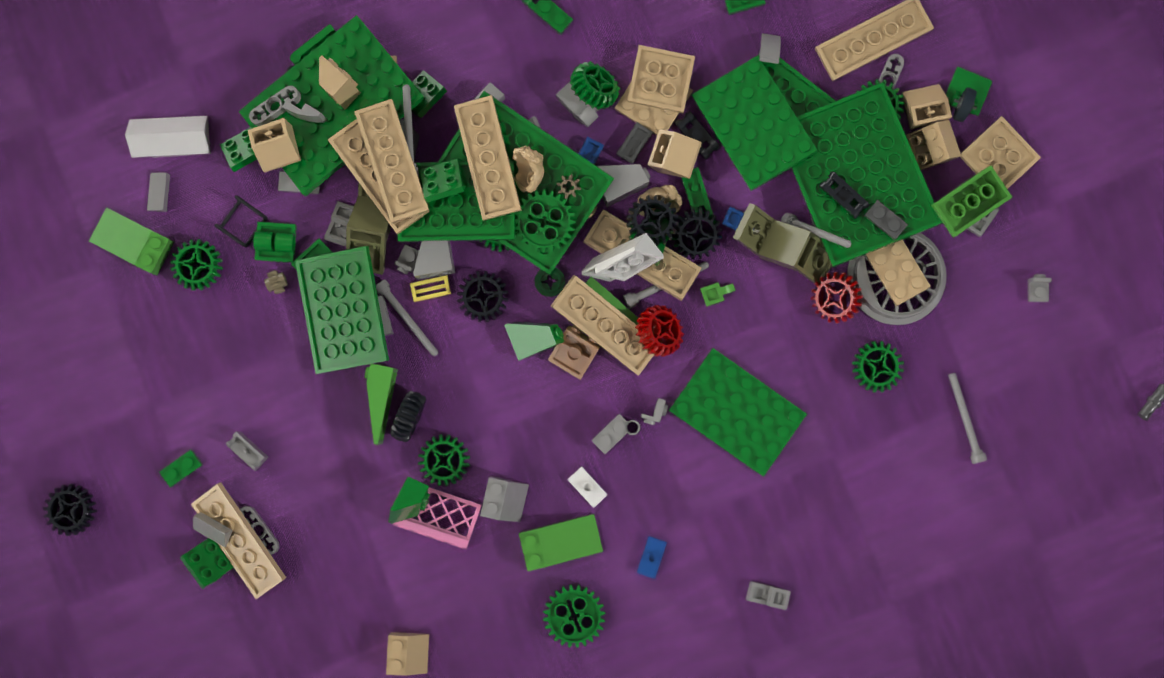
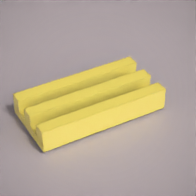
[410,275,451,302]

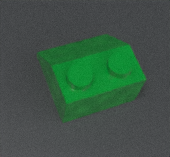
[389,476,430,524]

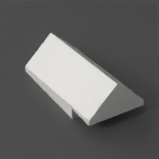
[125,116,210,158]
[581,233,664,282]

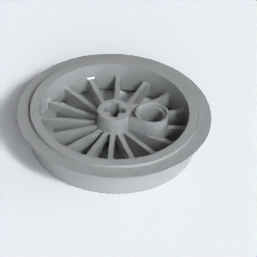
[847,233,946,325]

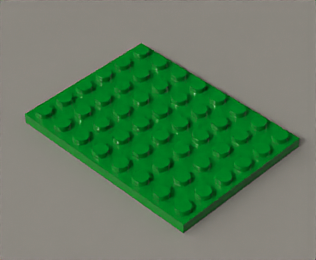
[239,15,425,197]
[791,82,943,267]
[438,91,614,275]

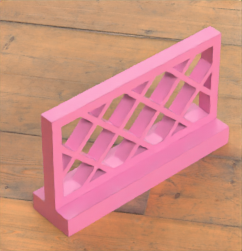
[393,487,482,550]

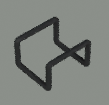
[214,195,268,247]

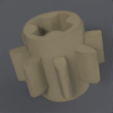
[557,174,581,199]
[264,270,288,294]

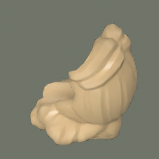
[512,146,544,193]
[638,185,682,216]

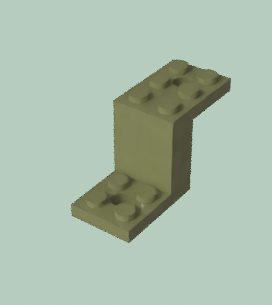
[346,183,391,275]
[733,203,831,284]

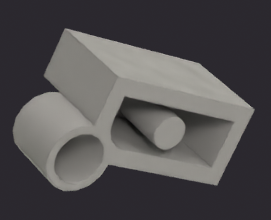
[556,83,599,127]
[591,414,640,454]

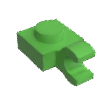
[700,283,736,307]

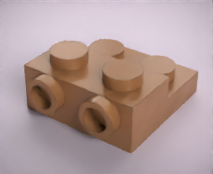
[548,325,601,380]

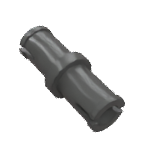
[1137,384,1164,421]

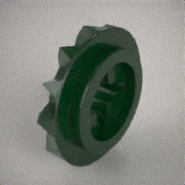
[535,267,565,297]

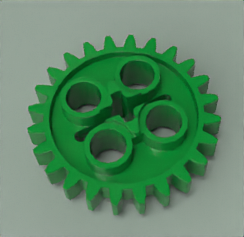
[515,189,576,253]
[543,584,606,648]

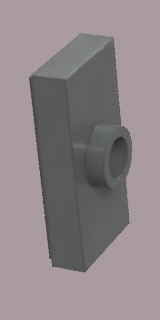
[616,122,653,164]

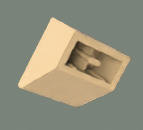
[319,56,361,109]
[902,84,952,130]
[248,118,301,173]
[906,120,961,170]
[648,129,702,179]

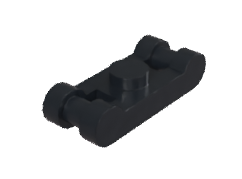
[674,111,721,160]
[819,171,869,219]

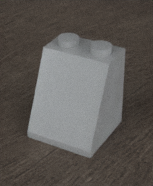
[598,164,650,207]
[413,241,455,280]
[480,476,529,522]

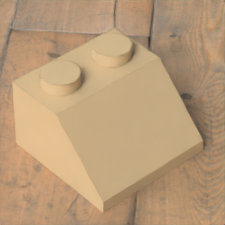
[386,632,429,676]

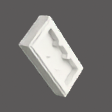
[567,466,608,508]

